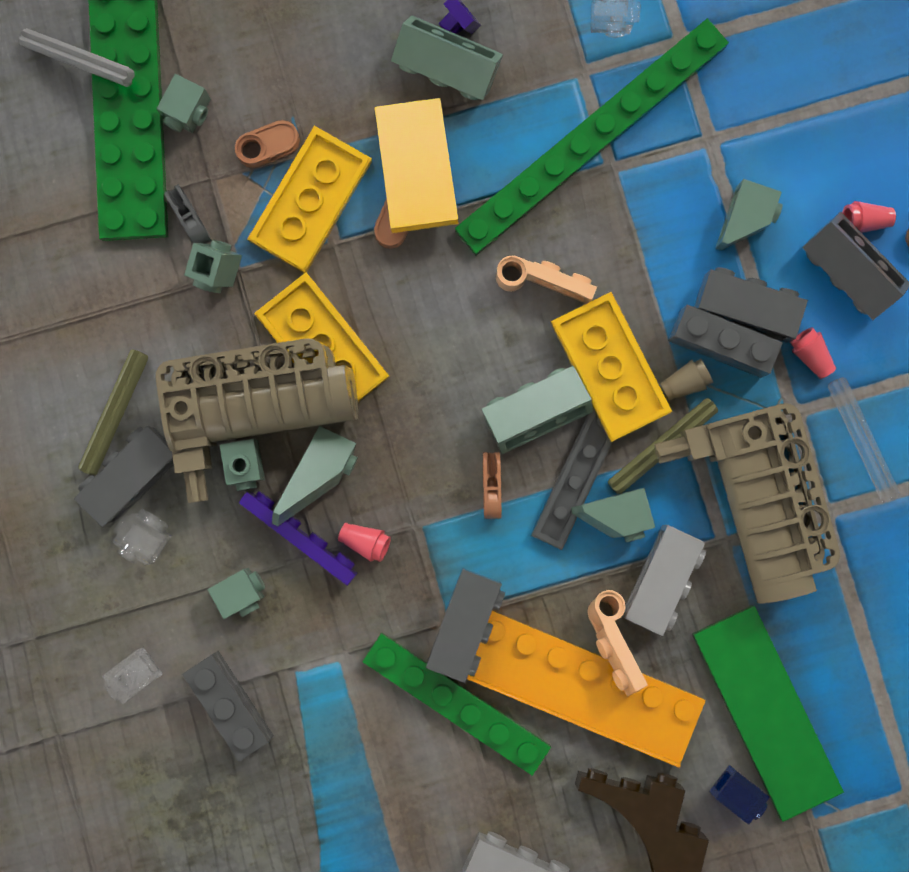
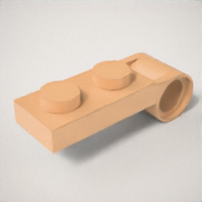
[496,256,597,304]
[588,590,648,697]

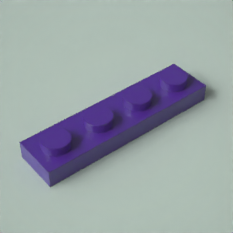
[238,491,358,586]

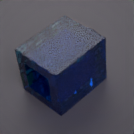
[709,765,770,825]

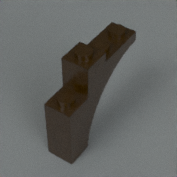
[575,768,709,872]

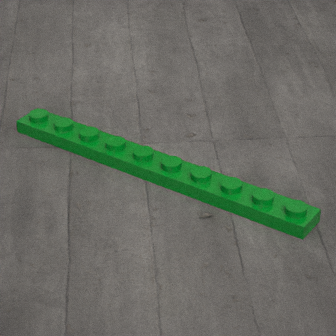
[455,18,729,256]

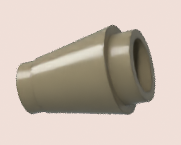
[660,359,713,401]

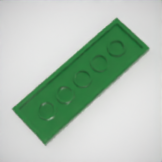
[692,605,844,822]

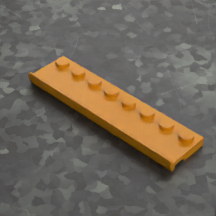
[427,610,706,768]

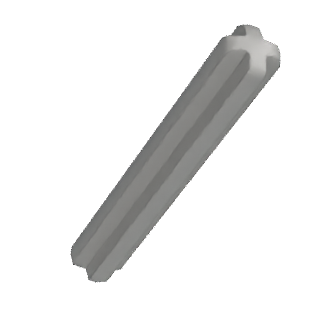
[18,28,135,87]

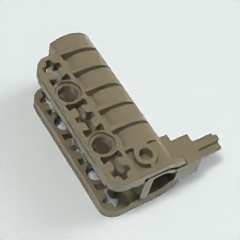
[156,338,358,503]
[654,403,840,604]

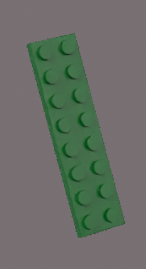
[88,0,169,241]

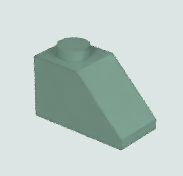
[715,179,783,251]
[571,488,655,542]

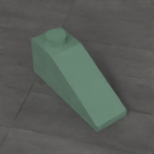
[272,426,358,526]

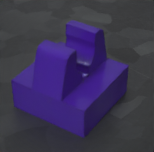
[439,0,481,34]

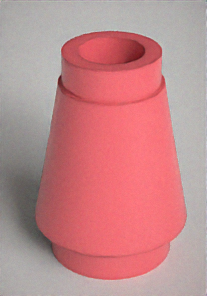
[842,201,896,233]
[790,327,836,379]
[338,523,391,562]

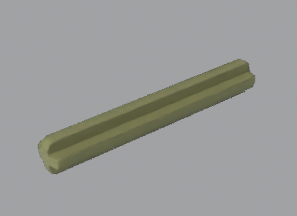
[78,349,148,475]
[608,398,718,494]

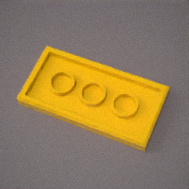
[375,98,459,233]
[247,125,372,273]
[254,272,390,402]
[551,292,672,442]

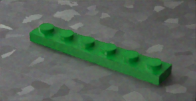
[362,633,551,776]

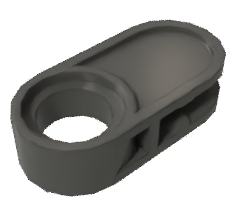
[164,184,212,244]

